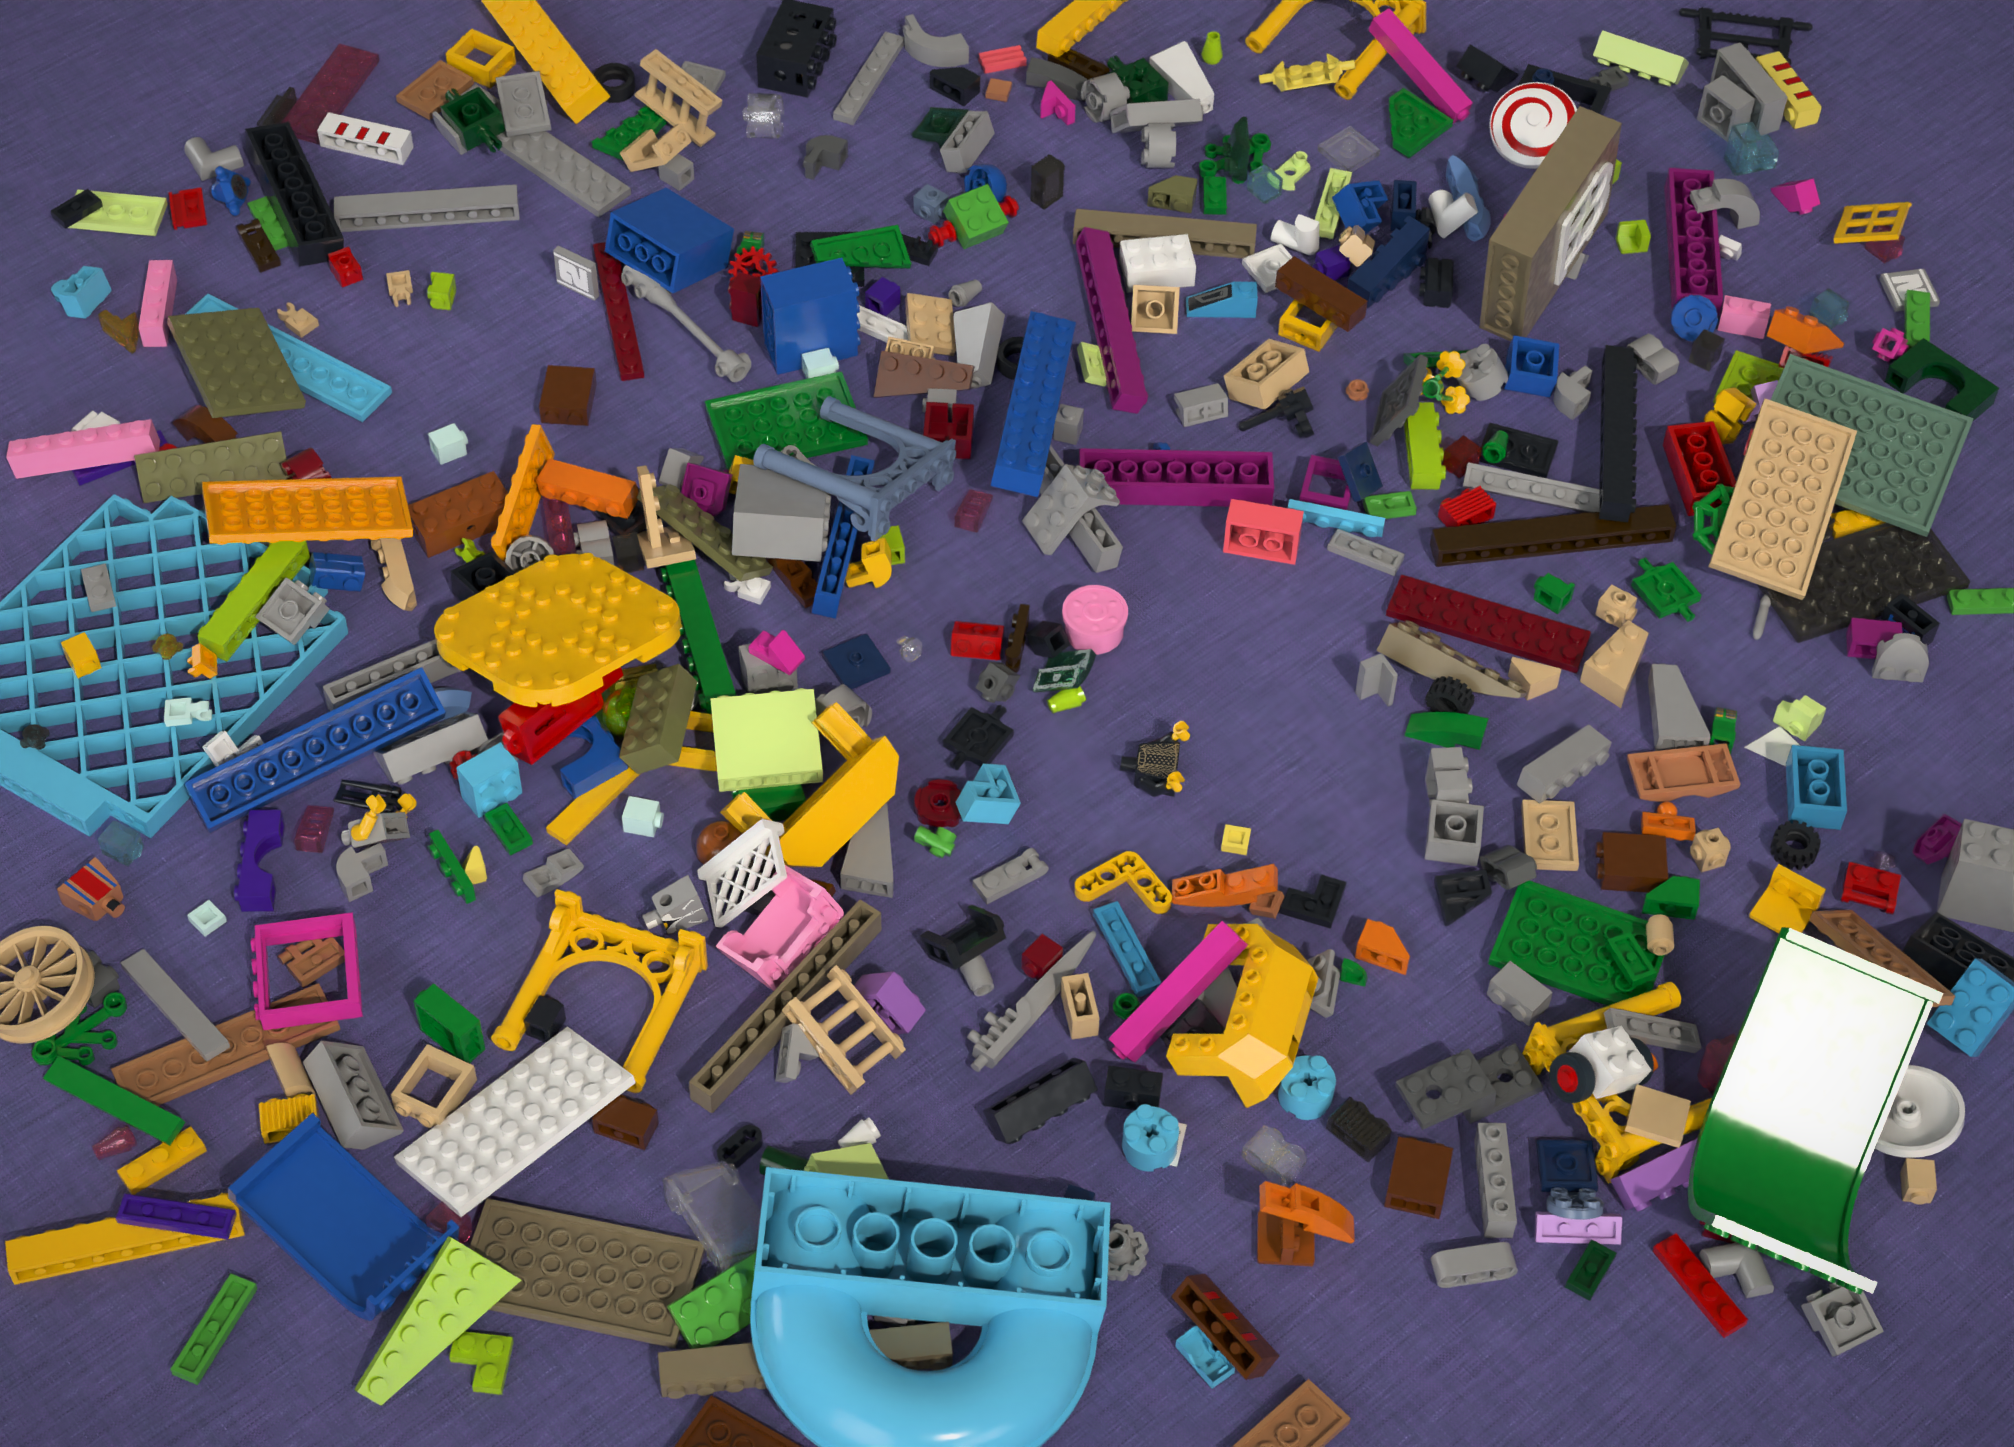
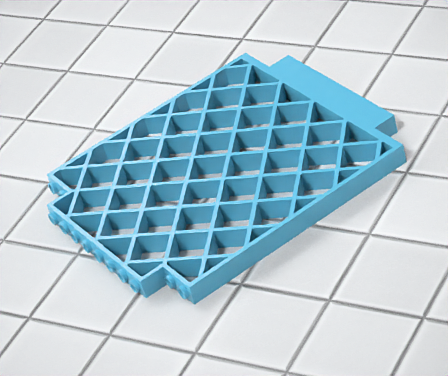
[0,494,348,838]

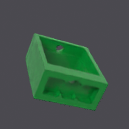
[414,983,485,1064]

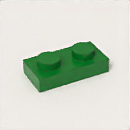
[1203,176,1227,215]
[484,803,533,856]
[1605,931,1657,987]

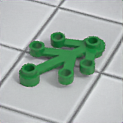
[1199,133,1271,184]
[32,992,127,1065]

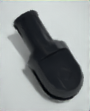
[1415,207,1436,249]

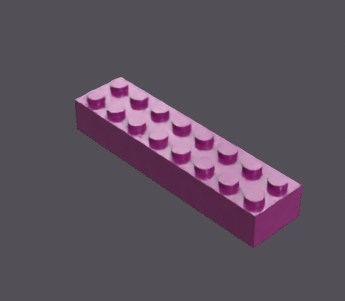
[1664,168,1723,317]
[1079,448,1274,507]

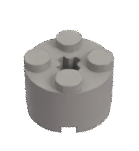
[1081,72,1130,122]
[1141,123,1176,168]
[1456,344,1509,401]
[815,684,872,728]

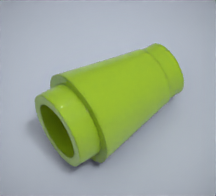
[1201,31,1223,65]
[1047,683,1086,714]

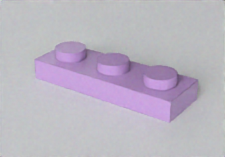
[1534,1212,1622,1244]

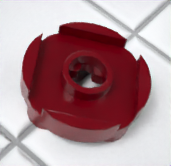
[914,779,961,827]

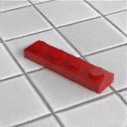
[1652,1233,1748,1338]

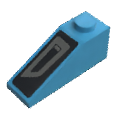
[1186,282,1258,318]

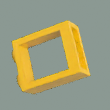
[446,28,516,89]
[1278,299,1338,352]
[669,711,717,772]

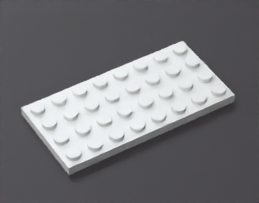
[394,1026,636,1217]

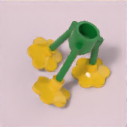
[1420,351,1470,414]

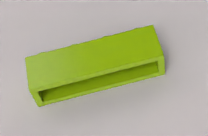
[1404,402,1446,489]

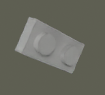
[81,563,116,612]

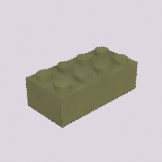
[619,664,697,774]

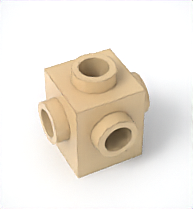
[1595,584,1637,628]
[1690,827,1731,873]

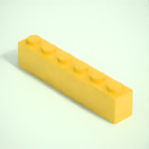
[1036,0,1128,57]

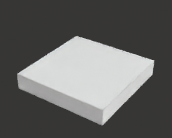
[1242,244,1292,293]

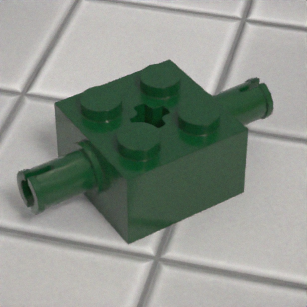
[1107,55,1169,104]
[440,86,506,152]

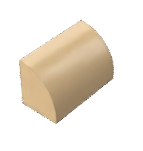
[266,1043,316,1099]

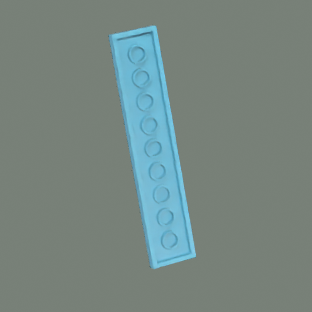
[186,294,392,422]

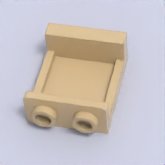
[620,123,692,172]

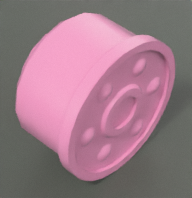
[1062,585,1128,655]

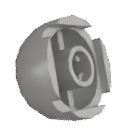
[505,535,555,573]

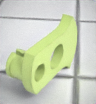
[1268,151,1310,190]

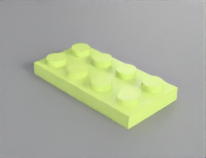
[68,189,168,236]

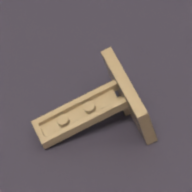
[636,465,696,569]

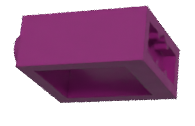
[1299,455,1352,510]

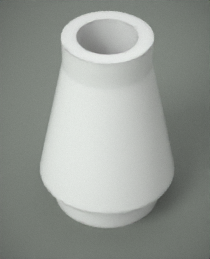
[838,1118,881,1148]

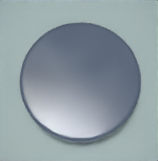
[1546,1187,1604,1220]

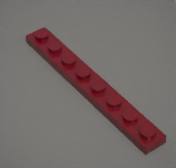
[593,242,645,381]

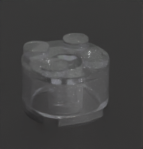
[743,93,784,139]

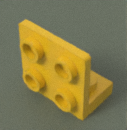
[1749,864,1826,933]

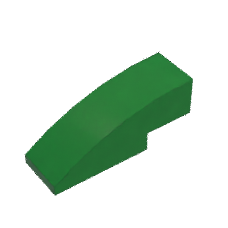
[1405,712,1489,750]

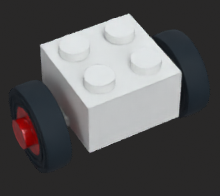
[1549,1026,1654,1103]

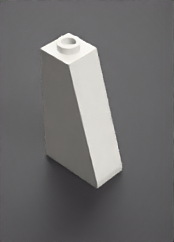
[1149,41,1214,114]

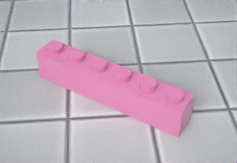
[6,419,160,479]

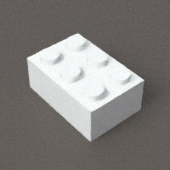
[1119,234,1196,293]

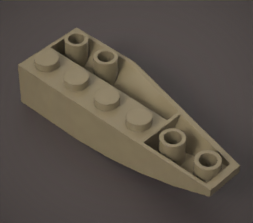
[1376,620,1527,698]

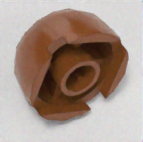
[696,821,742,864]

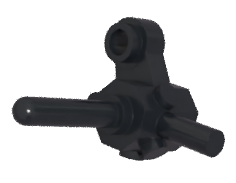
[1239,386,1314,438]

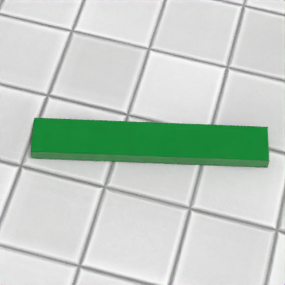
[43,1055,186,1146]

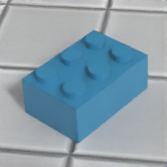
[1786,745,1847,830]
[1927,958,2014,1057]

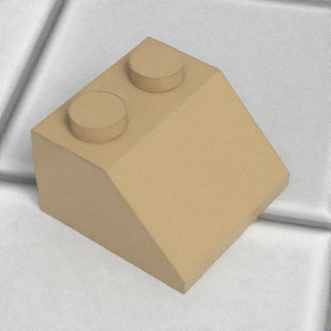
[1131,285,1180,334]

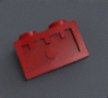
[951,621,1004,660]

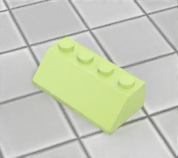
[1593,30,1689,87]

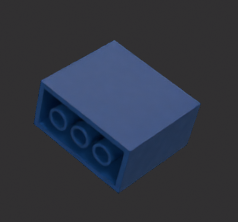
[605,188,734,294]
[760,258,861,375]

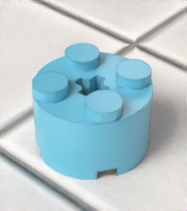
[1278,1055,1336,1120]
[1122,1104,1179,1172]

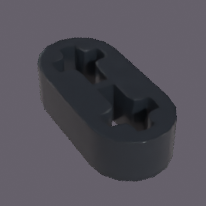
[717,1125,763,1171]

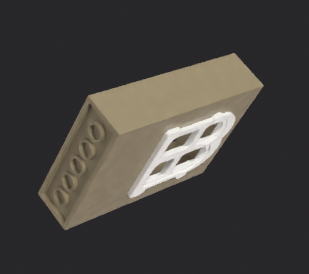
[1479,106,1622,341]

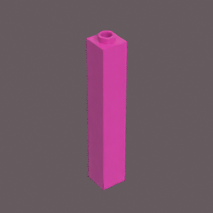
[1369,8,1473,124]
[1108,921,1248,1062]

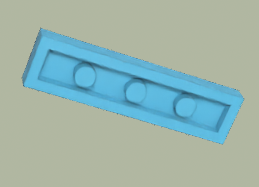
[1288,499,1385,537]

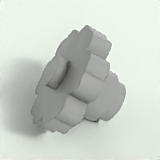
[1107,1223,1149,1281]

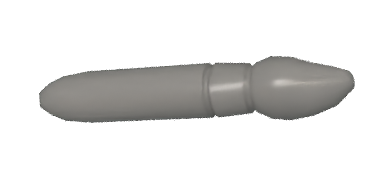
[1753,594,1771,640]

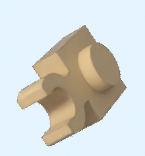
[386,270,413,307]
[277,302,319,338]

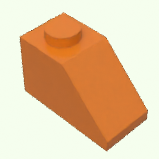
[1355,919,1410,975]

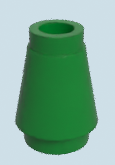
[1482,430,1508,463]

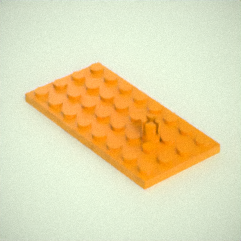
[202,477,413,545]

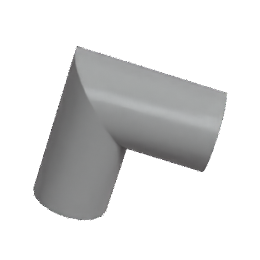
[184,137,244,181]
[1699,1242,1774,1298]

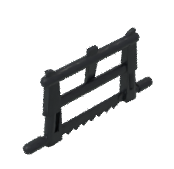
[1679,7,1813,65]

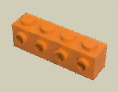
[536,458,639,519]

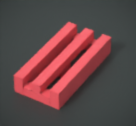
[979,45,1026,74]

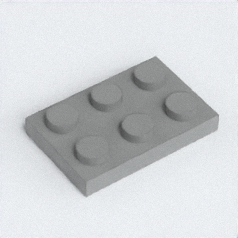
[496,71,551,137]

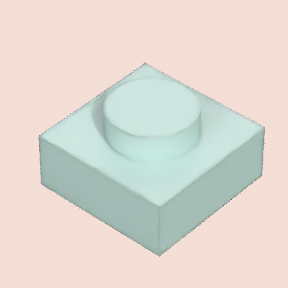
[187,900,227,937]

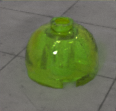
[602,686,636,738]

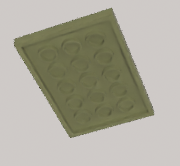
[167,308,306,418]

